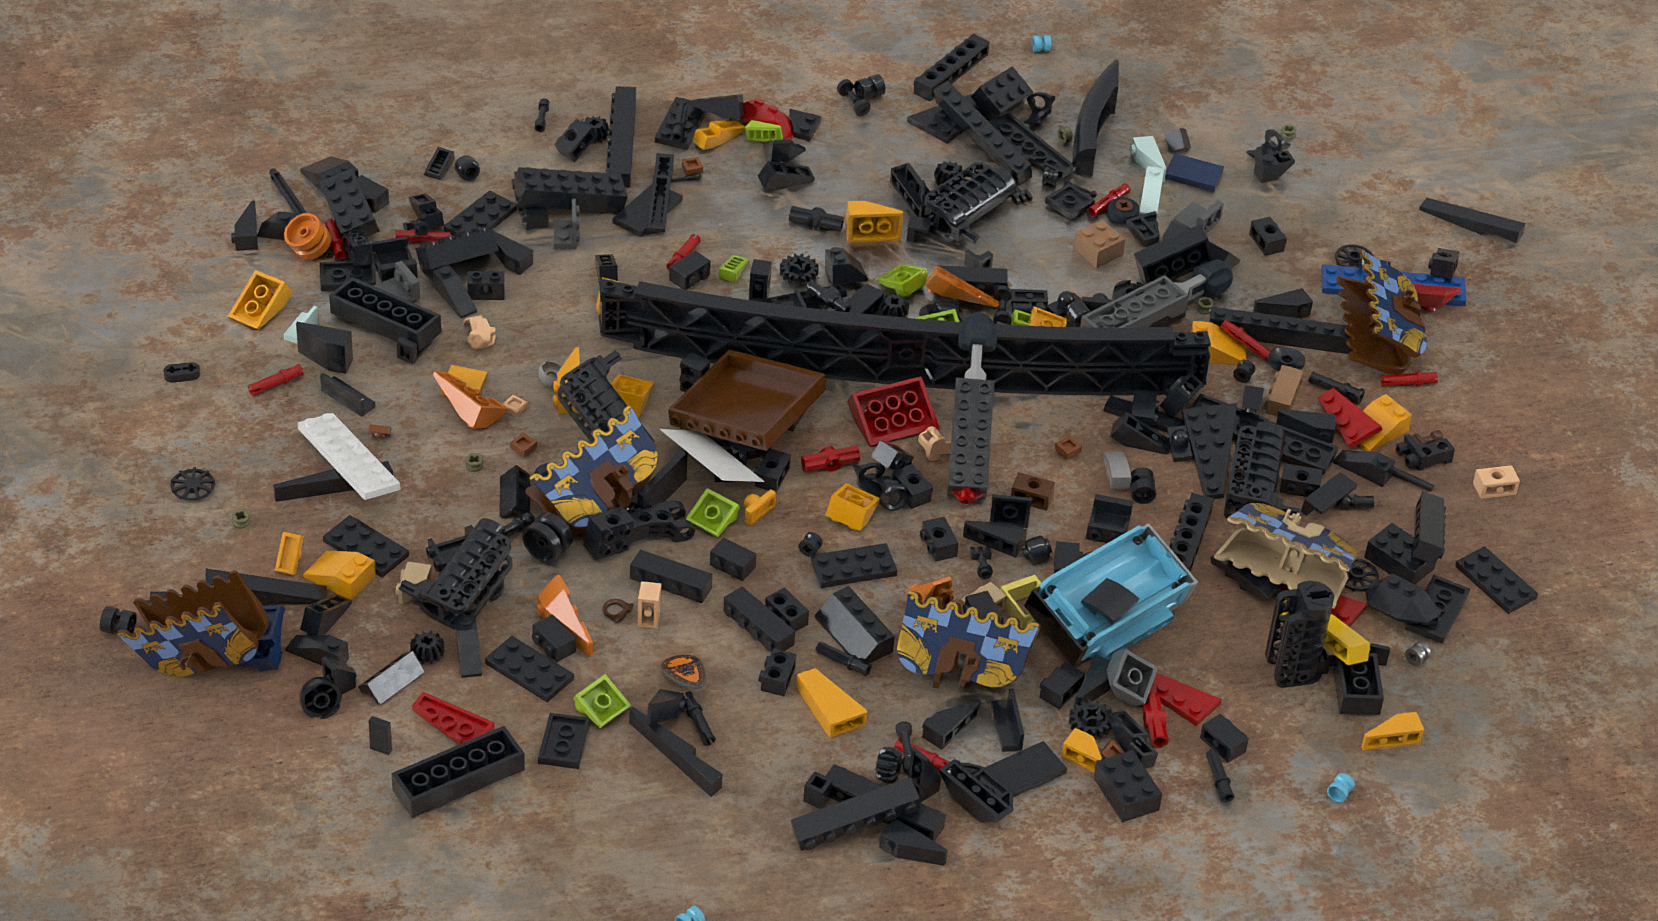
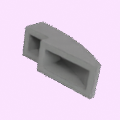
[1103,451,1131,489]

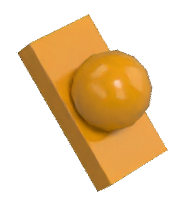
[744,489,776,526]
[275,532,304,575]

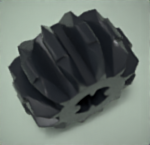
[581,116,609,143]
[934,161,963,186]
[878,293,909,318]
[410,631,444,664]
[875,747,902,783]

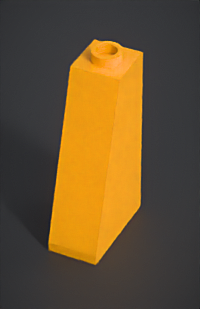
[796,668,867,738]

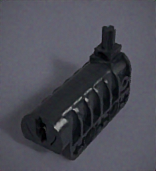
[924,162,1016,244]
[557,350,655,443]
[1224,422,1300,519]
[399,518,513,630]
[1265,581,1336,688]

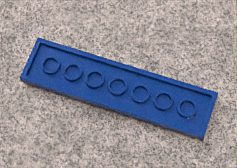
[1321,264,1467,306]

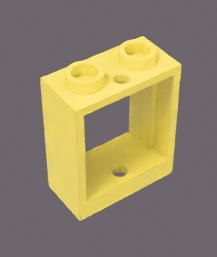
[1000,575,1056,629]

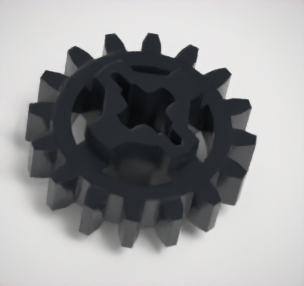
[780,253,819,285]
[1069,700,1112,738]

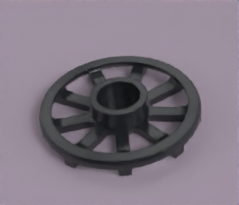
[1335,244,1374,268]
[170,467,215,501]
[1338,558,1379,592]

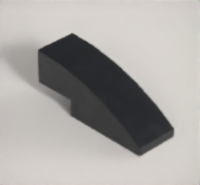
[409,193,444,229]
[1108,711,1158,768]

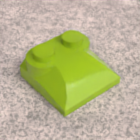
[877,264,928,298]
[686,488,740,537]
[573,674,631,728]

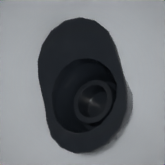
[919,297,962,317]

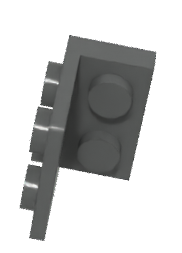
[554,199,580,249]
[1173,200,1224,233]
[373,261,420,302]

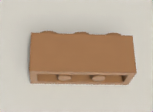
[1264,365,1304,416]

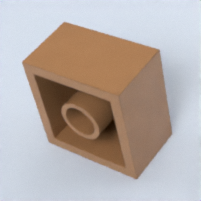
[1073,220,1125,268]

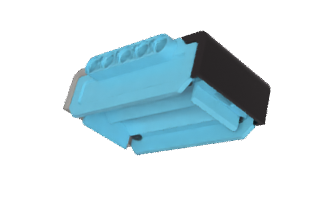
[1024,523,1199,668]

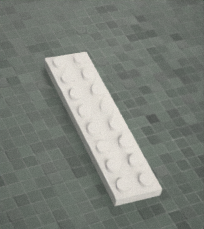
[298,413,400,500]

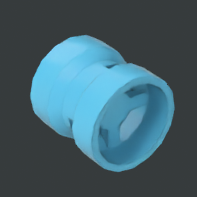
[1032,35,1051,52]
[1327,773,1355,802]
[675,906,705,921]

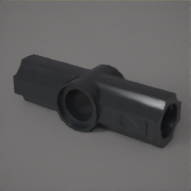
[789,206,844,232]

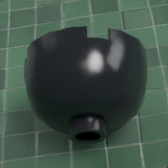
[299,677,342,719]

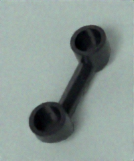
[895,721,913,775]

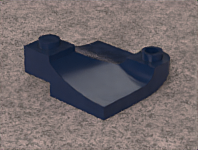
[236,605,285,671]

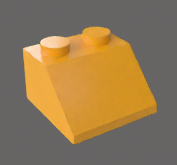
[825,483,880,531]

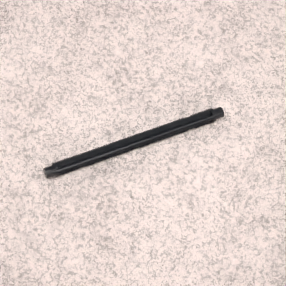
[269,168,333,258]

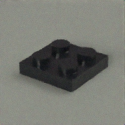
[1045,183,1095,220]

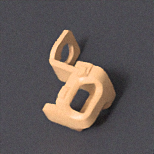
[463,315,496,350]
[918,426,951,461]

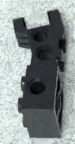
[583,501,695,560]

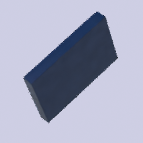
[1165,153,1224,191]

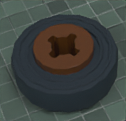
[1108,197,1139,224]

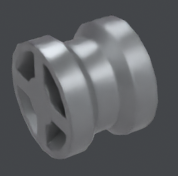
[1405,641,1431,666]

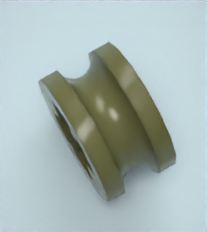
[1281,124,1297,140]
[1057,126,1073,143]
[1197,297,1214,314]
[466,453,483,472]
[232,509,250,529]

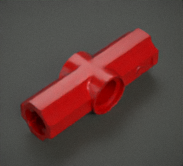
[801,445,861,472]
[1142,690,1169,748]

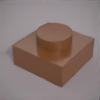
[682,157,703,176]
[369,424,391,437]
[510,433,537,457]
[1055,436,1082,459]
[1100,740,1125,759]

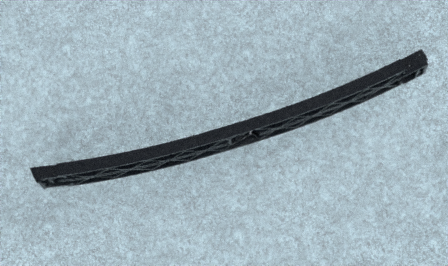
[599,278,1211,396]

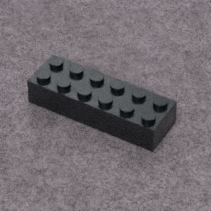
[514,167,628,213]
[329,277,442,352]
[391,726,525,818]

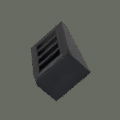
[424,147,455,180]

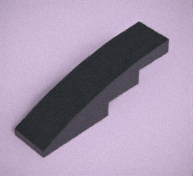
[1210,555,1281,600]

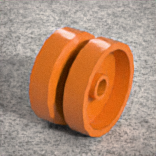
[284,213,332,260]

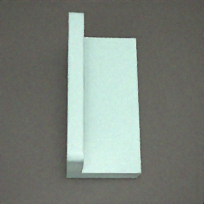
[284,306,319,344]

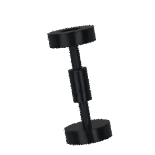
[837,79,871,116]
[993,286,1012,325]

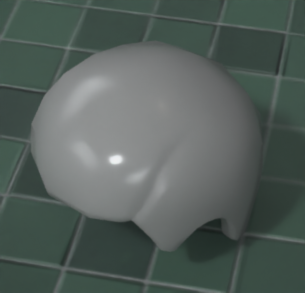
[538,360,562,387]

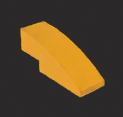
[692,119,745,150]

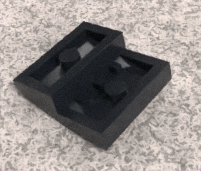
[1081,578,1140,625]

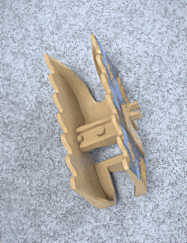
[1214,503,1358,608]

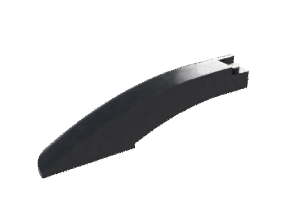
[1072,59,1119,176]

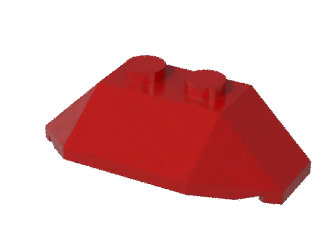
[740,98,793,140]
[1412,283,1461,312]

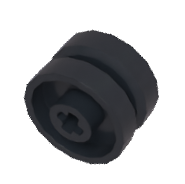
[522,512,573,564]

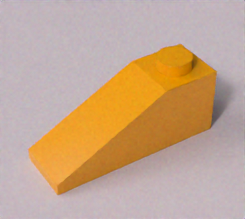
[1361,712,1424,751]

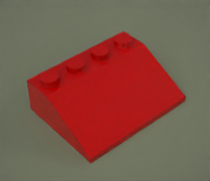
[847,376,940,447]

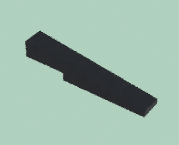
[647,153,674,232]
[1419,198,1526,243]
[273,461,393,502]
[205,568,327,604]
[629,707,723,797]

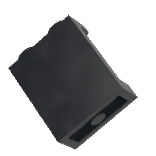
[371,237,418,282]
[1086,494,1133,543]
[426,525,474,573]

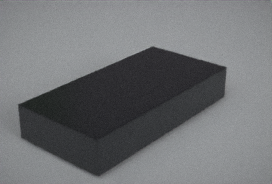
[368,716,392,755]

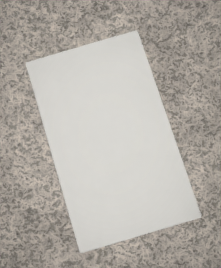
[660,429,764,482]

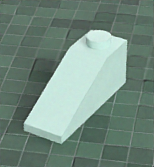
[1130,136,1167,182]
[1139,166,1164,218]

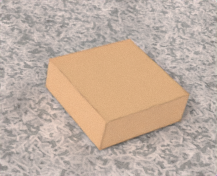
[502,395,528,417]

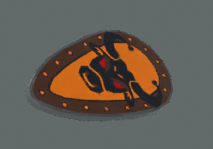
[661,655,706,689]

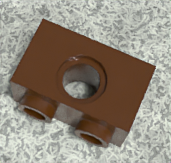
[1011,472,1055,511]

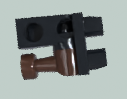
[1395,430,1455,471]

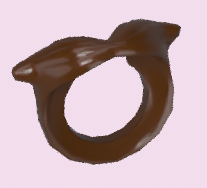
[603,599,634,622]

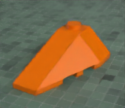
[925,265,999,308]
[433,372,508,430]
[535,575,593,657]
[904,576,954,608]

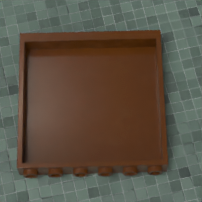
[668,350,827,451]

